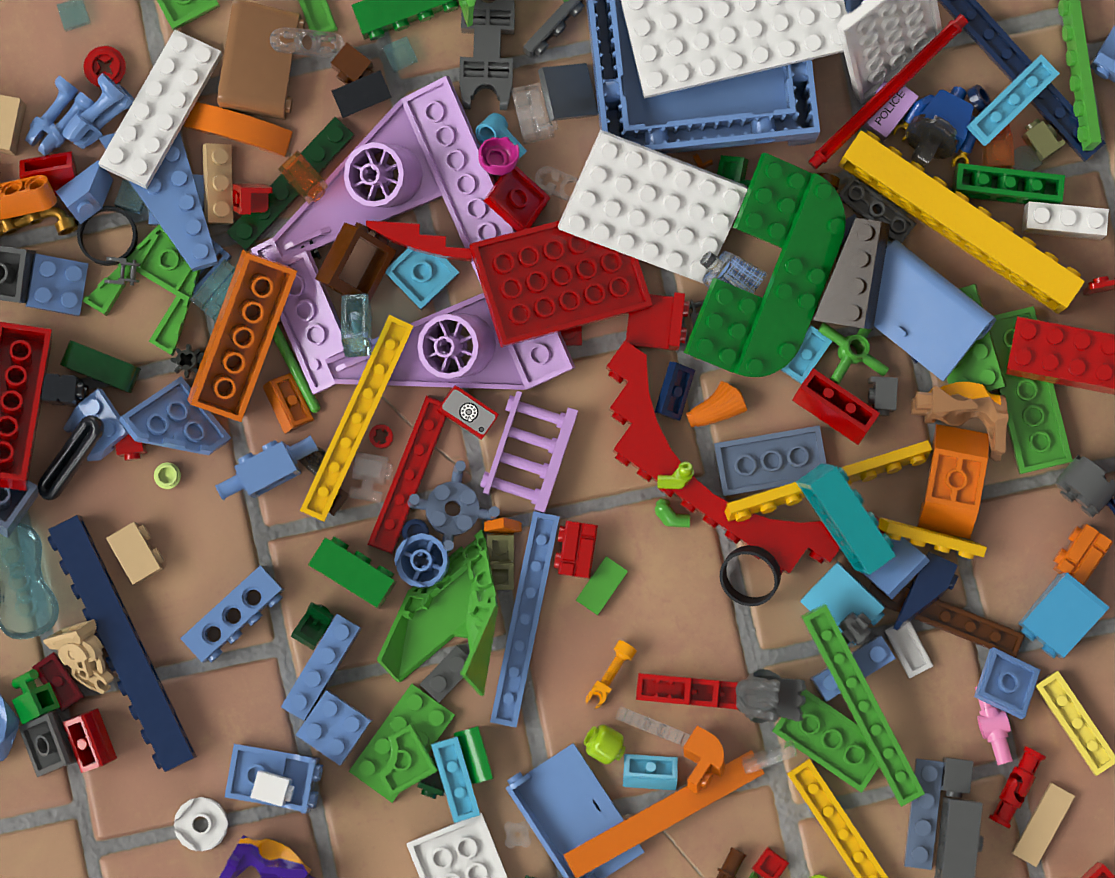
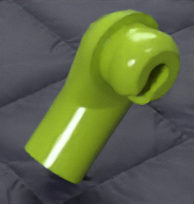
[657,462,694,489]

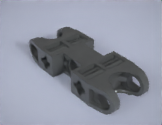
[459,0,515,110]

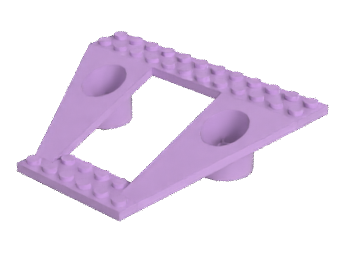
[251,76,576,395]

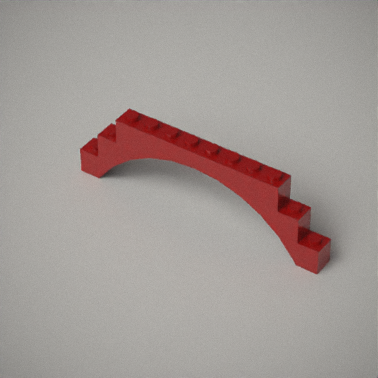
[606,340,884,575]

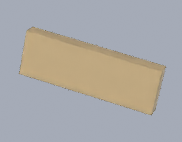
[1012,783,1075,867]

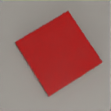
[483,166,551,231]

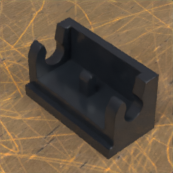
[331,70,392,118]

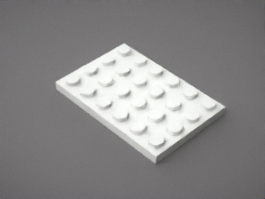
[837,0,942,105]
[558,130,748,284]

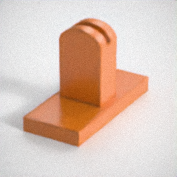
[692,154,713,169]

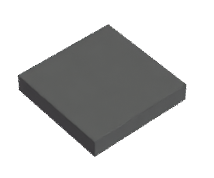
[538,63,598,121]

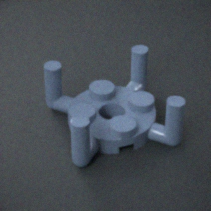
[407,461,500,553]

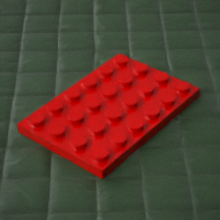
[469,220,652,348]

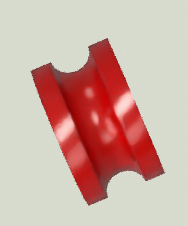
[369,424,394,449]

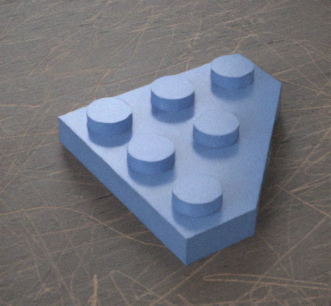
[118,376,231,456]

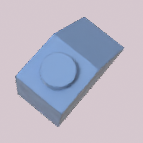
[56,160,113,224]

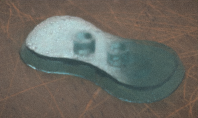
[0,523,59,640]

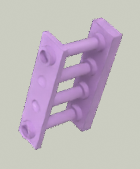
[480,391,578,513]

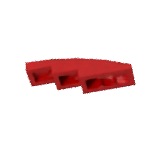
[366,220,472,262]
[636,673,739,710]

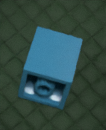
[1018,573,1110,658]

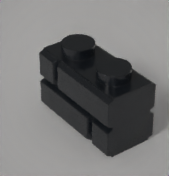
[42,373,89,407]

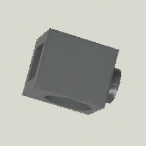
[941,757,974,798]

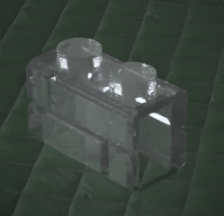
[511,82,558,144]

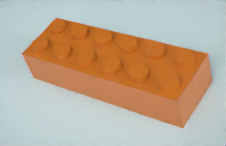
[187,250,297,422]

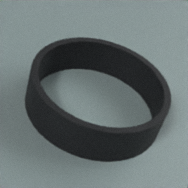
[77,206,138,266]
[720,545,781,606]

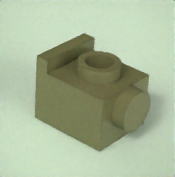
[1022,118,1066,163]

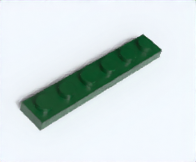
[226,117,355,251]

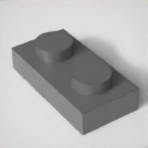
[420,645,468,703]

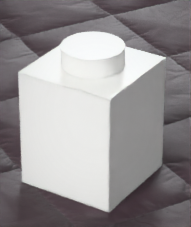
[250,770,295,807]

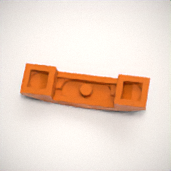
[184,102,293,157]

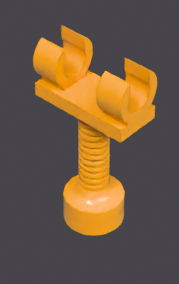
[585,640,637,709]

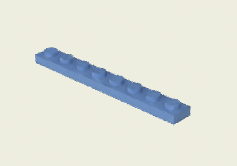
[490,511,560,728]

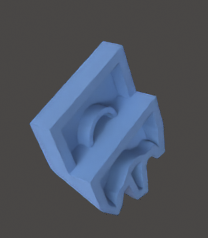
[63,389,129,461]

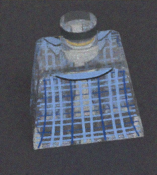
[700,251,768,294]

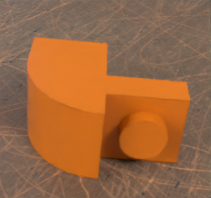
[683,726,725,794]

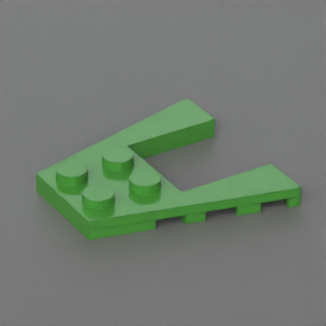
[82,225,201,356]

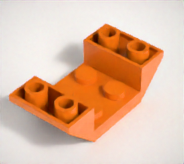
[917,424,989,539]

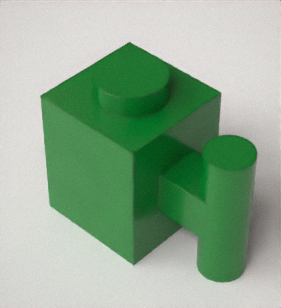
[12,669,60,725]

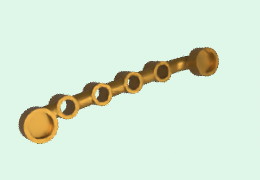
[0,206,78,236]

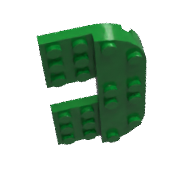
[684,153,846,377]

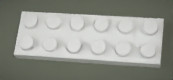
[98,30,222,189]

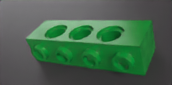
[952,163,1065,205]

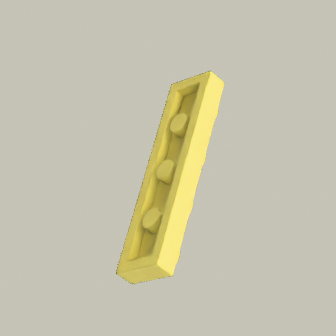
[1035,671,1115,776]

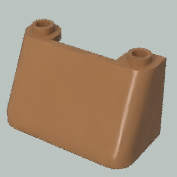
[217,0,305,120]

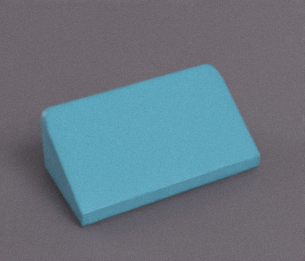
[623,754,678,790]

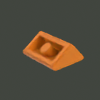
[263,372,314,433]

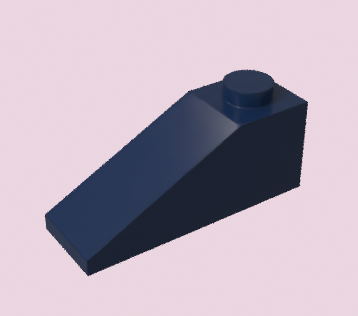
[893,551,958,631]

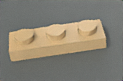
[203,143,233,225]

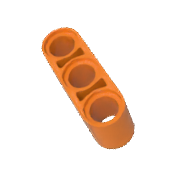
[0,175,57,220]

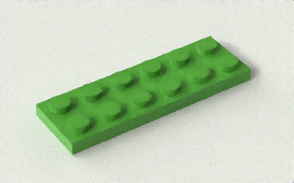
[990,306,1073,474]

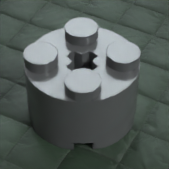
[1055,455,1115,518]

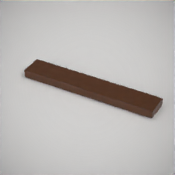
[869,582,1025,658]

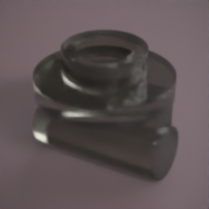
[298,447,326,476]

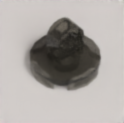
[906,114,959,167]

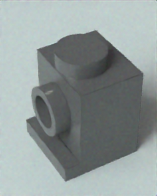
[868,376,898,416]

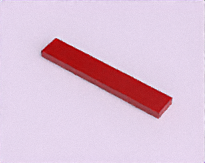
[367,396,447,555]

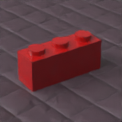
[792,368,880,445]

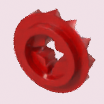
[83,46,126,88]

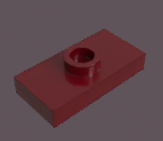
[32,652,85,712]

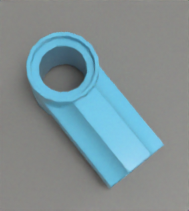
[475,113,527,158]

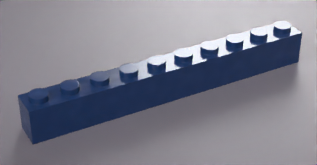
[47,515,197,772]

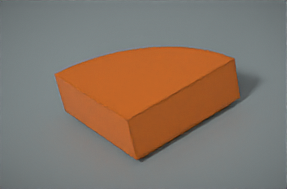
[484,517,522,533]

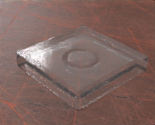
[742,739,797,774]

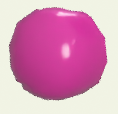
[478,137,519,176]

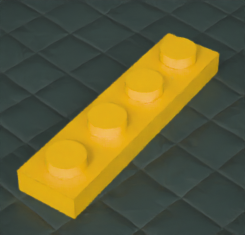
[877,517,987,559]

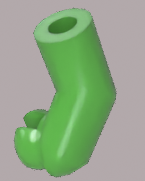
[655,498,690,528]

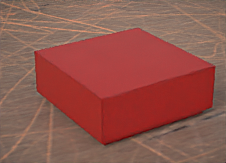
[751,847,789,878]

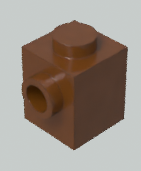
[330,42,373,84]

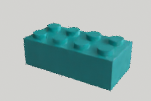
[796,463,896,575]

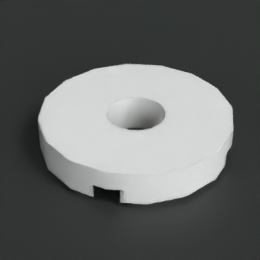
[174,797,229,851]

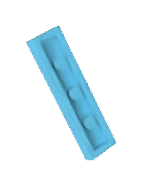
[966,54,1060,146]

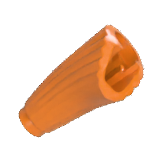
[686,381,747,428]

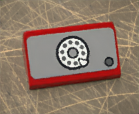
[437,385,499,440]

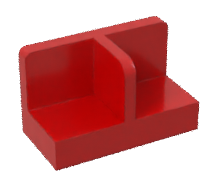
[232,183,272,214]

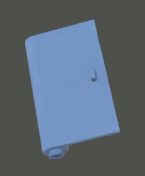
[874,240,996,382]
[506,743,645,878]

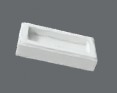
[884,622,933,678]

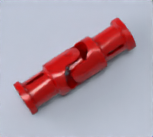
[988,746,1046,829]

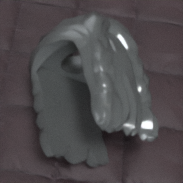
[735,669,806,723]

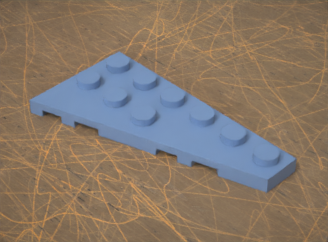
[98,131,218,272]

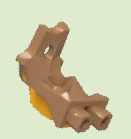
[911,382,1009,462]

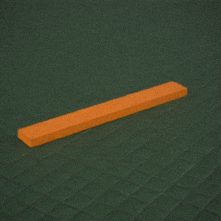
[563,750,765,878]

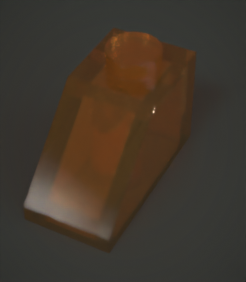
[982,124,1015,169]
[278,150,328,204]

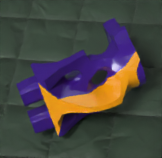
[219,835,315,878]

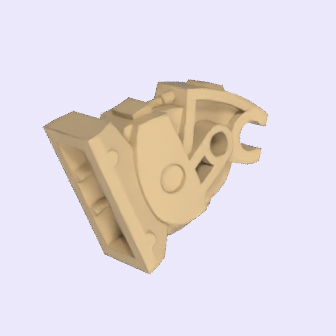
[43,619,114,694]

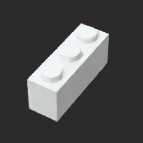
[1022,201,1109,240]

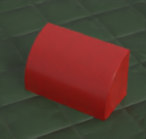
[19,151,77,196]

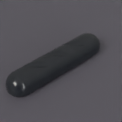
[38,415,104,500]

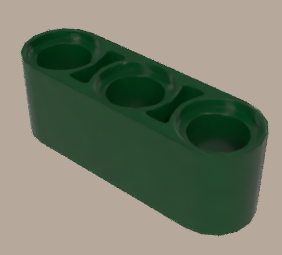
[60,340,141,393]

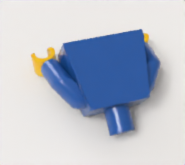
[894,86,977,167]

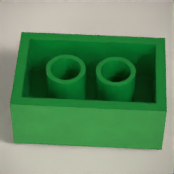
[308,536,397,609]

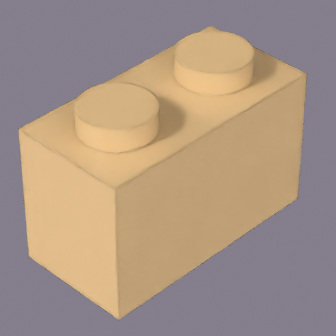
[106,522,164,585]

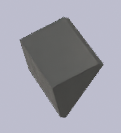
[19,712,77,777]

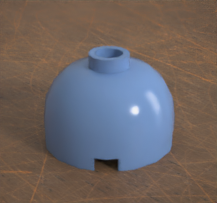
[394,533,450,588]

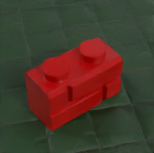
[554,521,598,579]
[62,708,117,773]

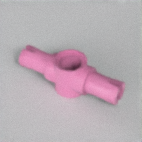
[975,686,1013,765]

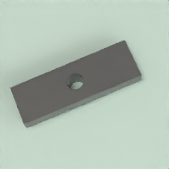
[523,0,585,58]
[839,175,917,243]

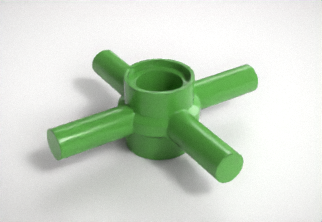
[818,323,889,384]

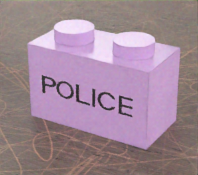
[862,81,919,143]

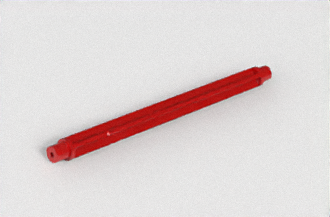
[808,14,968,169]

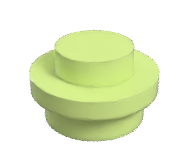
[154,462,181,489]

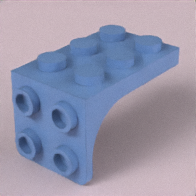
[225,744,323,814]

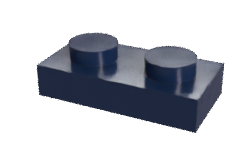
[655,361,695,421]

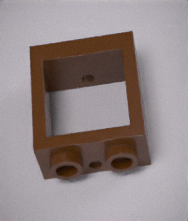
[315,222,396,307]

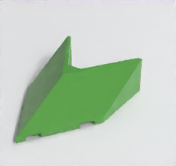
[377,529,498,696]

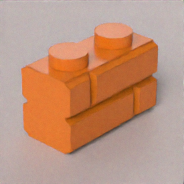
[1053,524,1113,586]

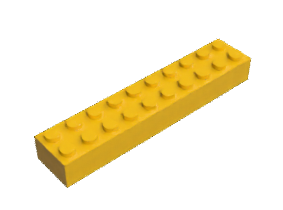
[838,130,1085,314]

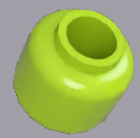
[584,724,626,764]

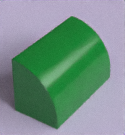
[453,726,494,785]

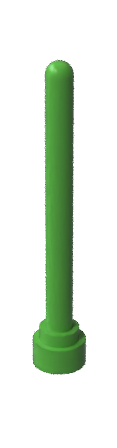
[273,325,320,413]

